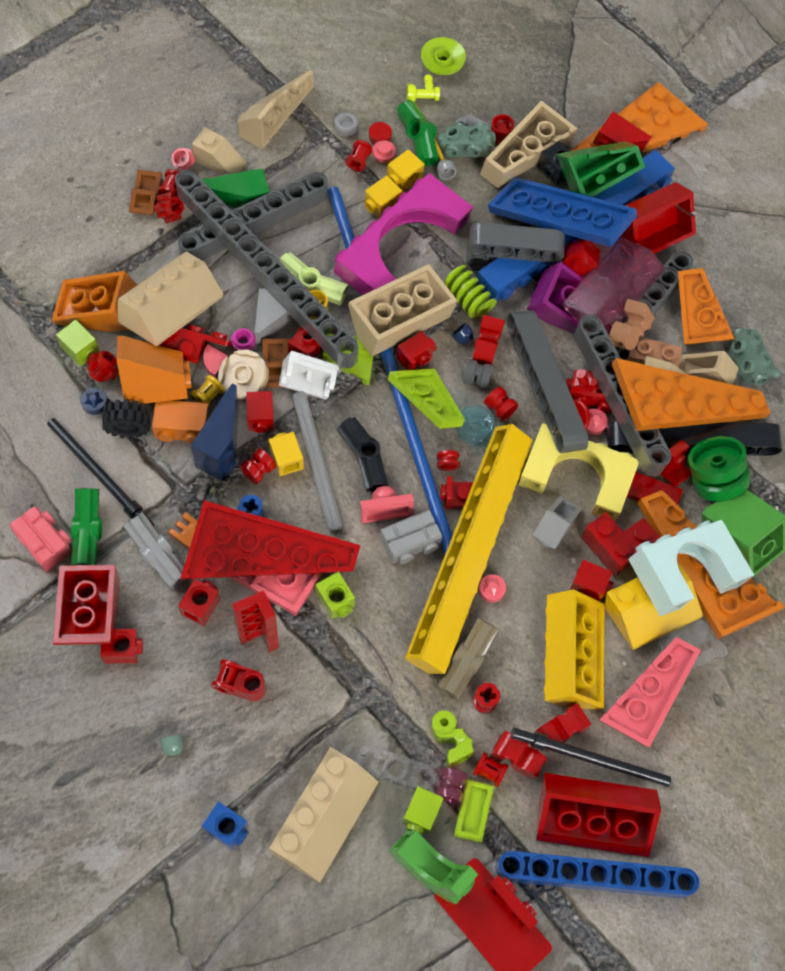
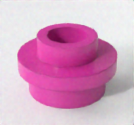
[231,328,256,351]

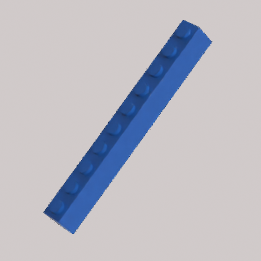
[477,150,675,302]

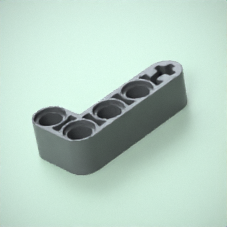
[466,223,565,269]

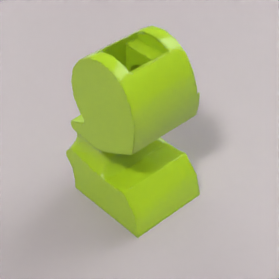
[431,710,474,770]

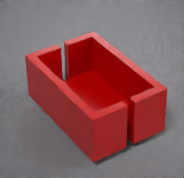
[619,182,696,262]

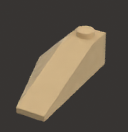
[237,70,314,149]

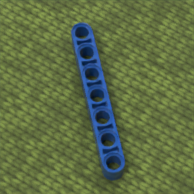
[495,851,700,898]

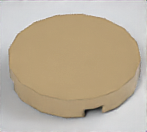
[218,350,269,400]

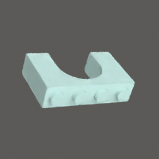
[628,520,754,617]

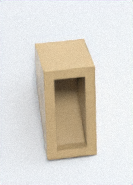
[192,128,247,176]
[679,351,739,385]

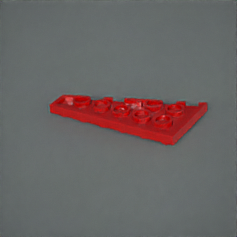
[180,500,361,580]

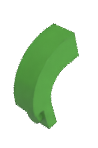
[388,830,478,904]

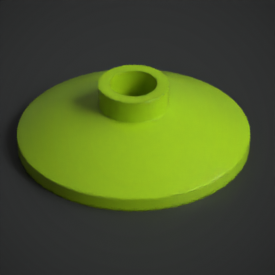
[421,37,466,75]

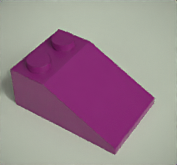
[527,262,616,334]

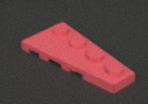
[599,637,701,748]

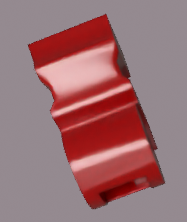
[472,315,505,365]
[536,702,591,752]
[489,730,548,780]

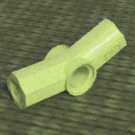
[280,252,348,306]

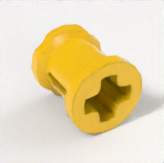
[190,375,225,407]

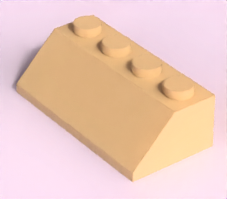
[118,251,223,346]
[348,264,458,356]
[269,747,379,883]

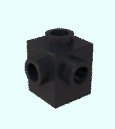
[538,141,570,185]

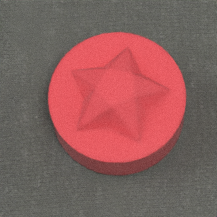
[586,409,608,436]
[479,575,506,603]

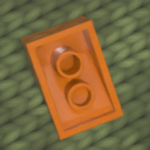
[51,271,138,332]

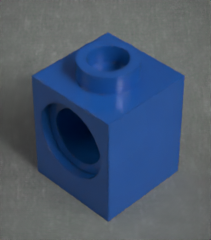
[201,801,249,850]

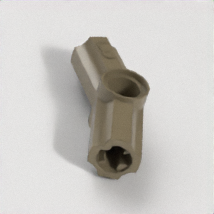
[438,618,499,701]

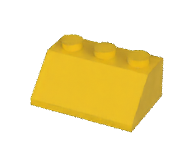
[605,561,703,650]

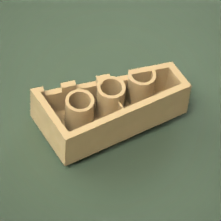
[480,101,578,188]

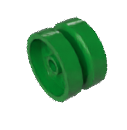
[688,436,751,502]

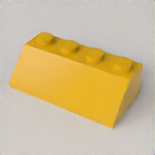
[544,589,605,710]

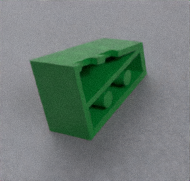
[556,142,645,197]

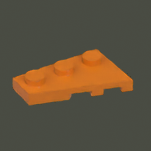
[678,268,735,345]

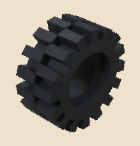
[102,399,151,438]

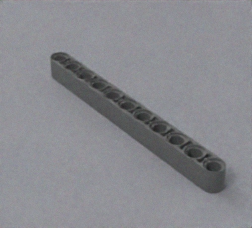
[175,170,359,368]

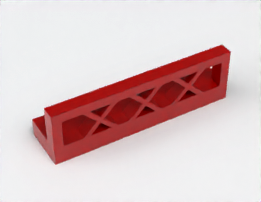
[232,590,279,652]

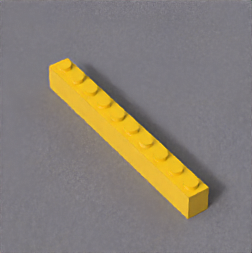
[405,424,533,674]

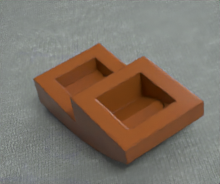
[129,169,163,216]
[262,339,288,388]

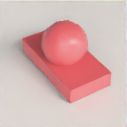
[360,486,414,523]

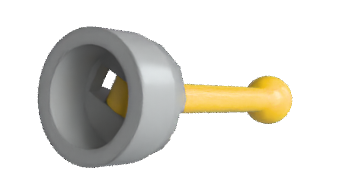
[434,134,457,180]

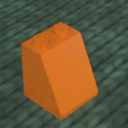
[117,336,192,404]

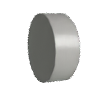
[334,113,358,137]

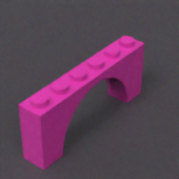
[334,173,473,295]

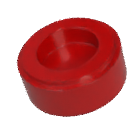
[369,122,392,144]

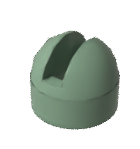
[160,734,184,756]

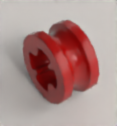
[436,450,460,471]

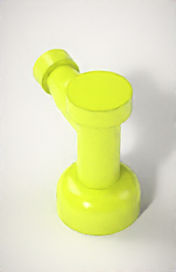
[406,74,440,102]

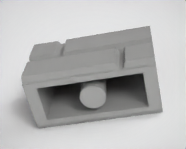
[379,510,442,564]

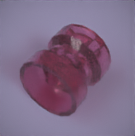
[435,767,468,804]

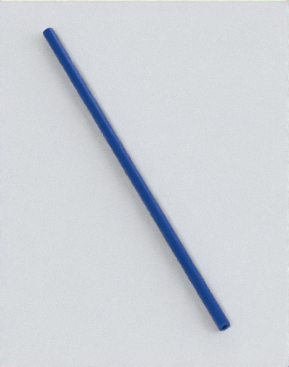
[328,187,452,555]

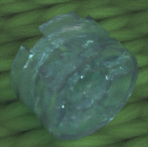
[457,405,494,445]

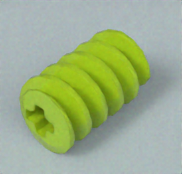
[444,265,497,319]

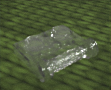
[657,615,728,669]

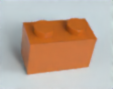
[152,400,210,444]

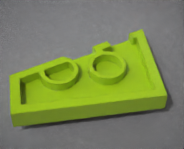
[387,368,465,429]

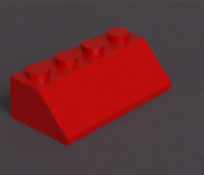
[536,773,661,857]

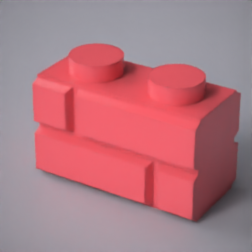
[9,506,72,572]

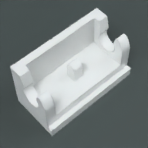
[279,351,339,400]

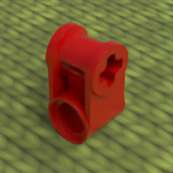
[210,659,267,702]

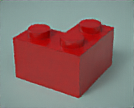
[581,512,661,577]

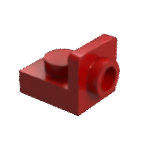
[661,440,691,486]
[440,476,473,510]

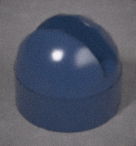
[451,323,474,345]

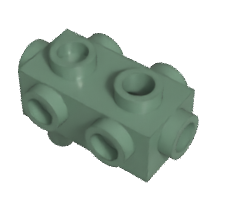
[439,122,496,158]
[727,328,781,386]

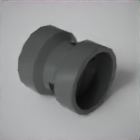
[463,359,494,389]

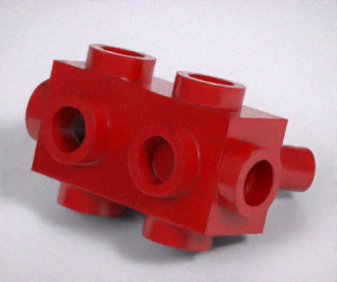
[566,369,623,413]

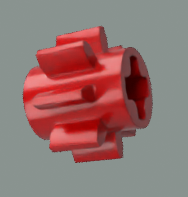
[153,191,185,224]
[86,351,119,382]

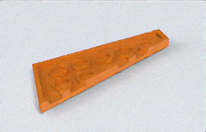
[570,82,708,153]
[611,358,771,431]
[637,490,785,640]

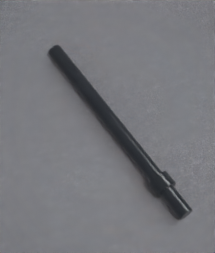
[47,418,155,527]
[510,727,671,787]

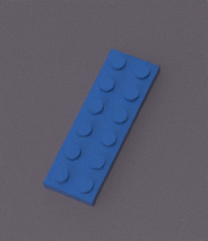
[488,177,637,247]

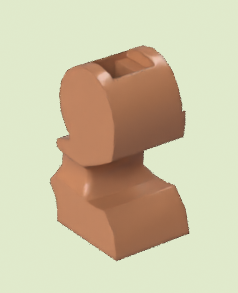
[609,299,655,350]

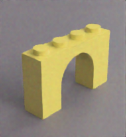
[518,423,639,522]

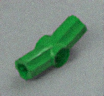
[397,100,438,167]
[71,488,102,566]

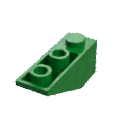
[201,168,269,208]

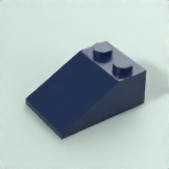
[191,383,239,481]

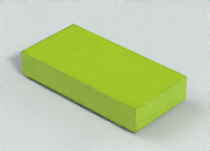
[453,779,494,844]

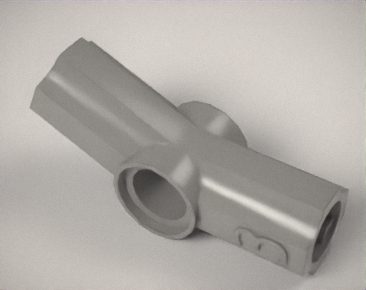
[123,512,187,590]

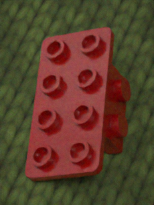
[434,858,552,971]

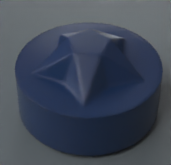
[80,388,108,415]

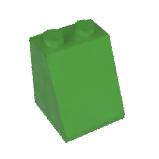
[702,490,785,579]

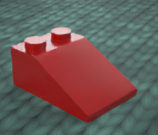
[53,565,120,645]

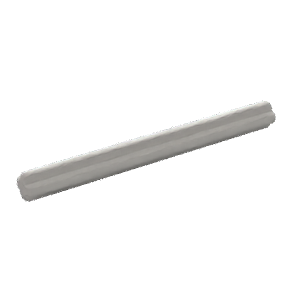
[293,391,342,533]

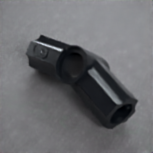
[337,417,388,493]

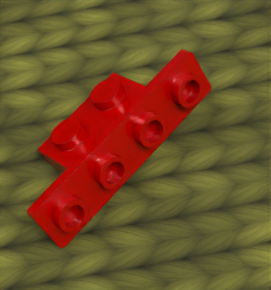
[151,324,232,364]

